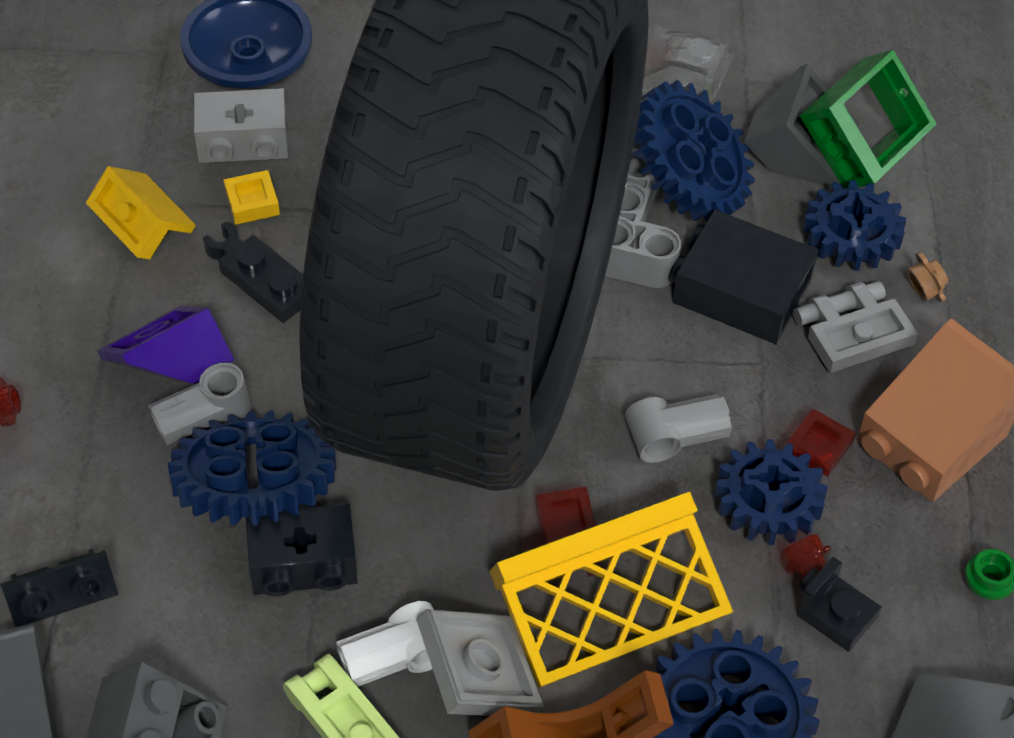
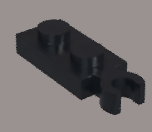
[203,222,303,323]

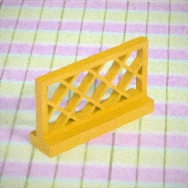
[489,492,733,688]

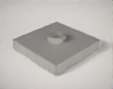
[416,609,544,716]

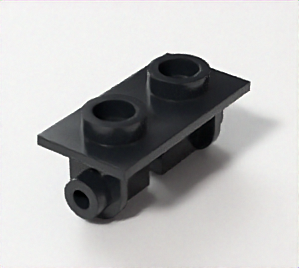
[1,549,118,627]

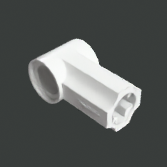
[336,601,434,687]

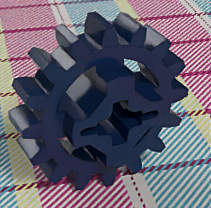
[803,180,906,271]
[714,439,827,545]

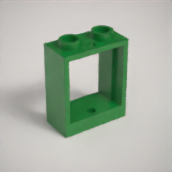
[800,50,937,189]

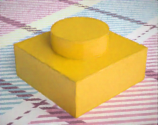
[223,170,280,225]

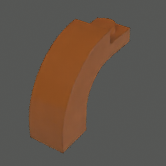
[468,670,674,738]

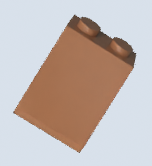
[857,318,1014,503]

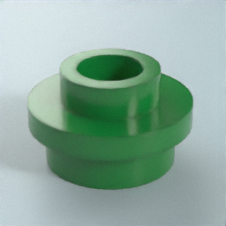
[965,549,1014,600]

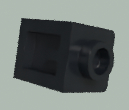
[797,557,882,652]

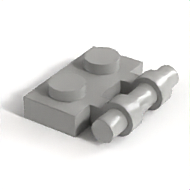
[793,281,918,373]

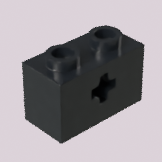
[246,504,358,596]

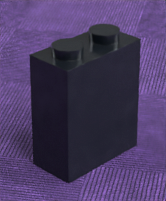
[670,209,819,345]

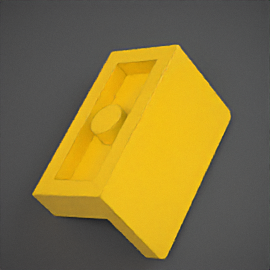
[86,166,196,260]

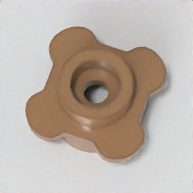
[906,252,948,302]

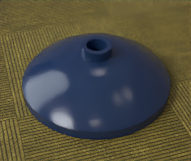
[180,0,312,88]

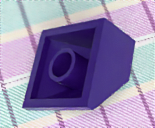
[97,306,234,384]

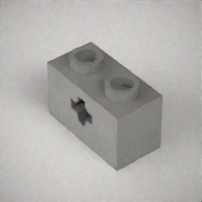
[194,88,288,163]

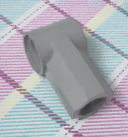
[148,362,252,445]
[625,394,732,463]

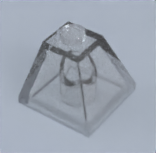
[642,25,736,104]

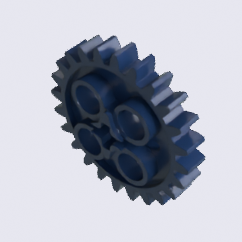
[633,80,755,222]
[168,410,337,526]
[653,629,820,738]

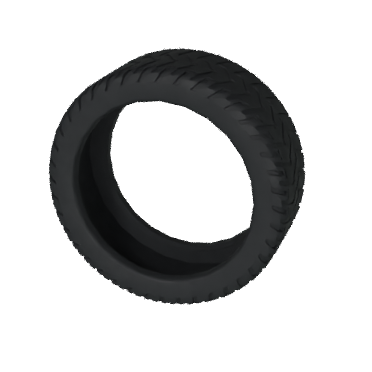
[299,0,649,491]

